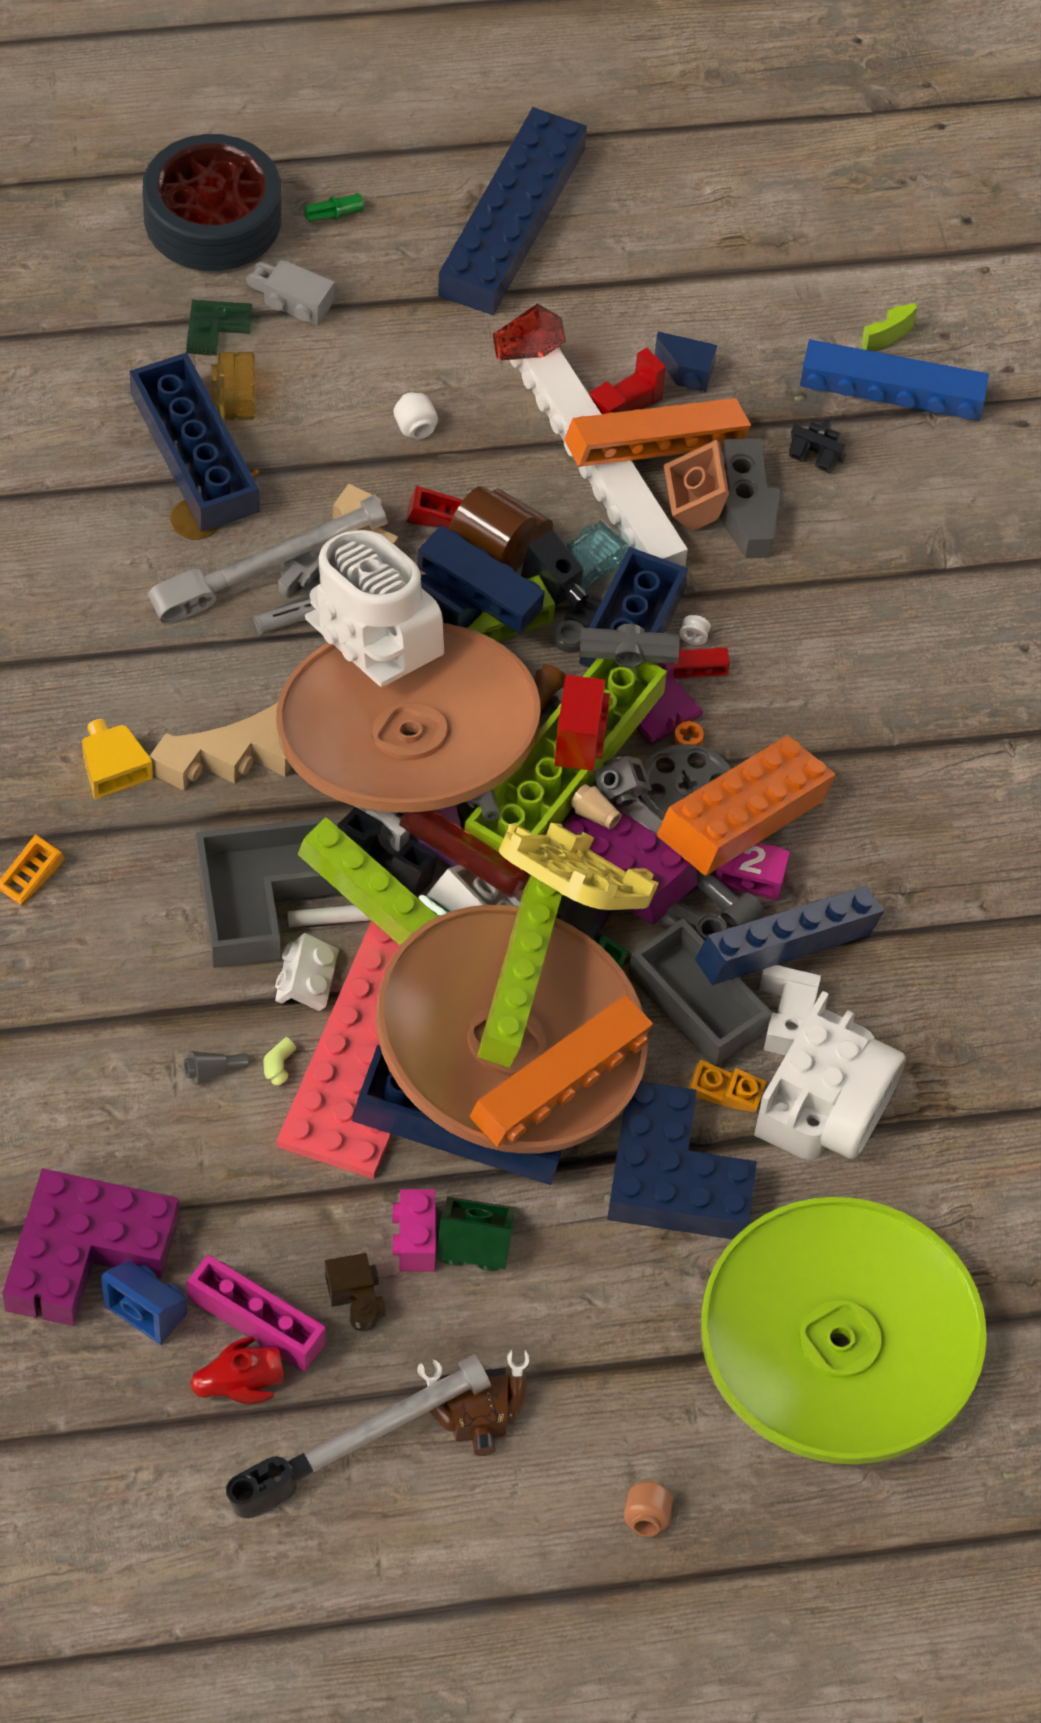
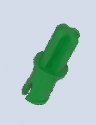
[304,193,364,222]

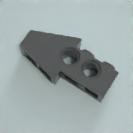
[719,438,780,558]

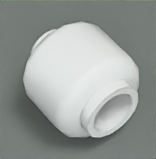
[394,392,438,439]

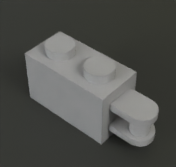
[246,259,335,326]

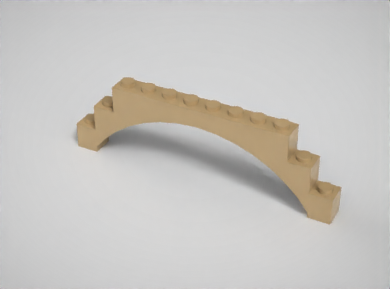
[149,483,398,791]

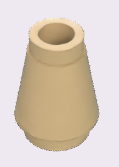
[571,784,622,830]

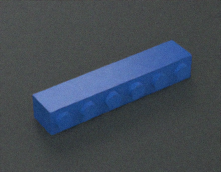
[800,339,989,421]

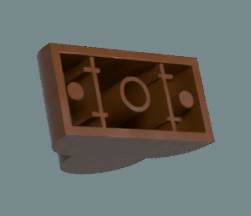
[449,486,553,572]

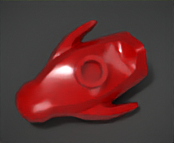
[190,1337,284,1405]

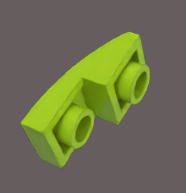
[861,303,918,352]

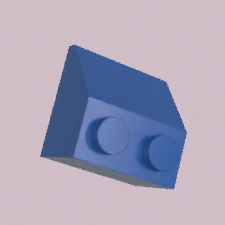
[101,1260,187,1345]

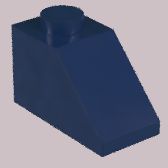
[654,331,717,392]

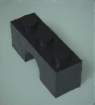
[337,807,438,897]

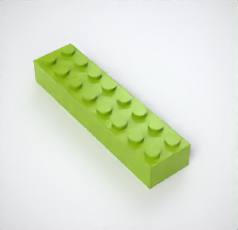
[464,658,667,876]

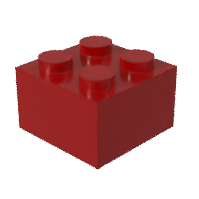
[554,674,610,771]

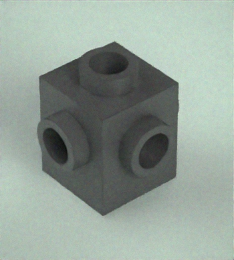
[593,756,652,807]

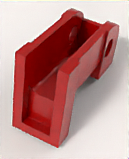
[589,347,666,414]

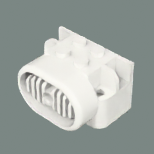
[305,530,444,688]
[754,991,906,1160]

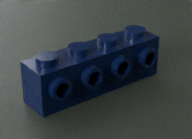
[417,525,545,634]

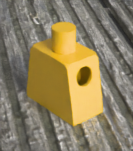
[82,719,153,800]

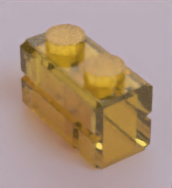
[211,352,255,420]

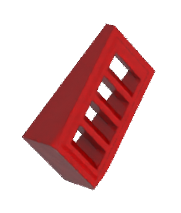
[406,486,463,529]

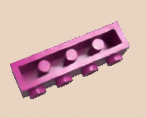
[187,1254,326,1372]

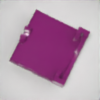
[636,663,703,746]

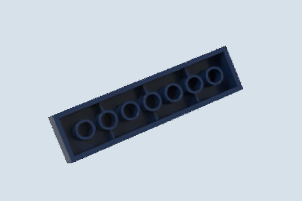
[438,107,587,316]

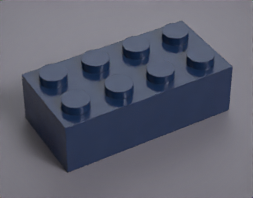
[579,547,688,668]

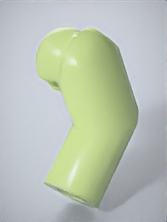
[263,1037,296,1086]

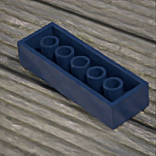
[129,352,260,532]
[352,1044,562,1185]

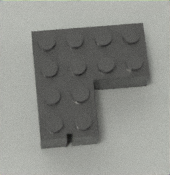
[196,817,338,968]

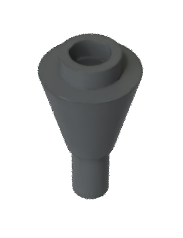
[184,1051,249,1085]

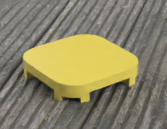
[499,823,659,910]

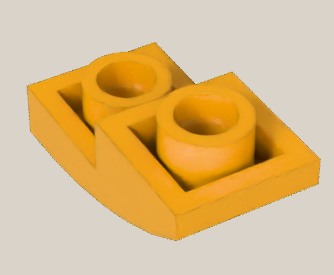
[688,1059,767,1112]

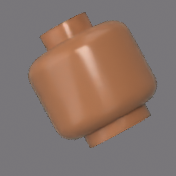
[623,1481,673,1537]

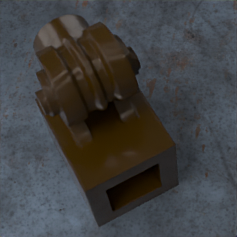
[325,1253,386,1331]

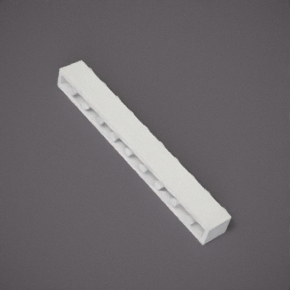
[508,325,688,567]

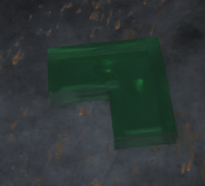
[186,300,253,356]

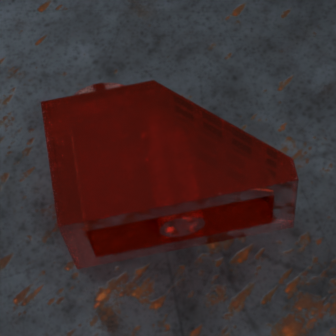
[493,303,566,361]

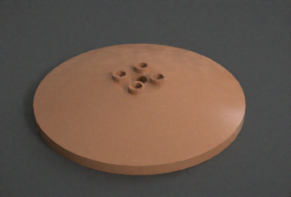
[276,623,541,813]
[376,905,648,1153]

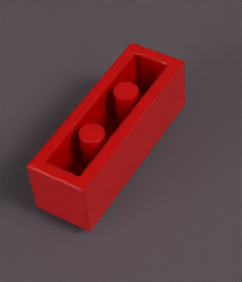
[670,647,730,679]

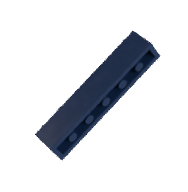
[695,886,884,985]

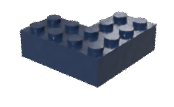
[607,1081,757,1240]

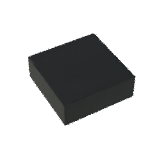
[564,597,601,628]

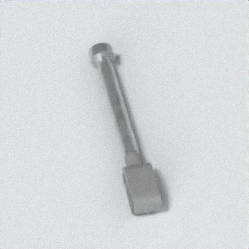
[148,495,388,625]

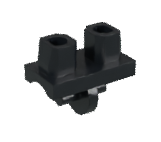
[789,418,846,473]

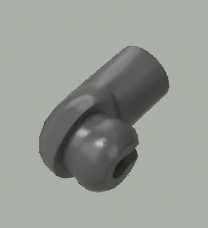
[467,789,500,821]

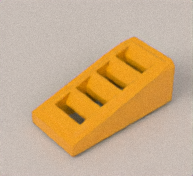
[0,834,65,906]

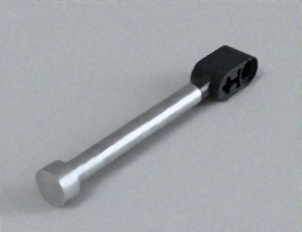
[226,1354,491,1518]

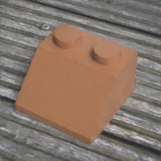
[664,440,729,532]

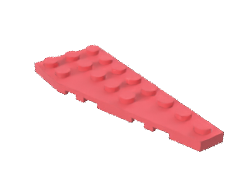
[276,920,400,1179]

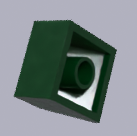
[436,1197,516,1271]

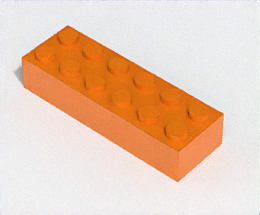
[656,735,836,876]

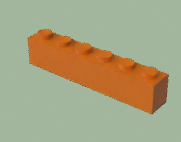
[564,398,751,467]
[469,994,653,1148]

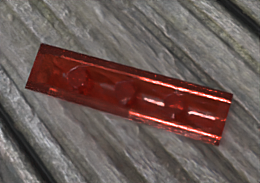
[399,810,529,898]

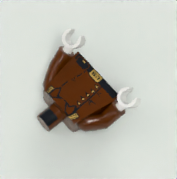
[417,1350,529,1456]

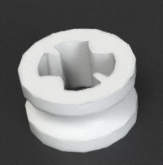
[679,615,711,645]

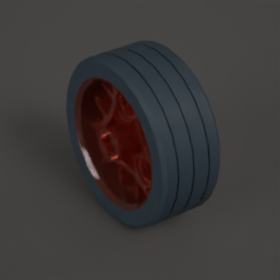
[142,134,281,271]

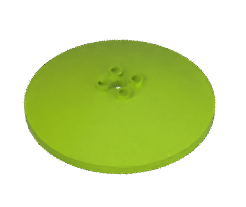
[701,1197,987,1464]

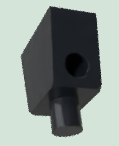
[521,529,589,608]

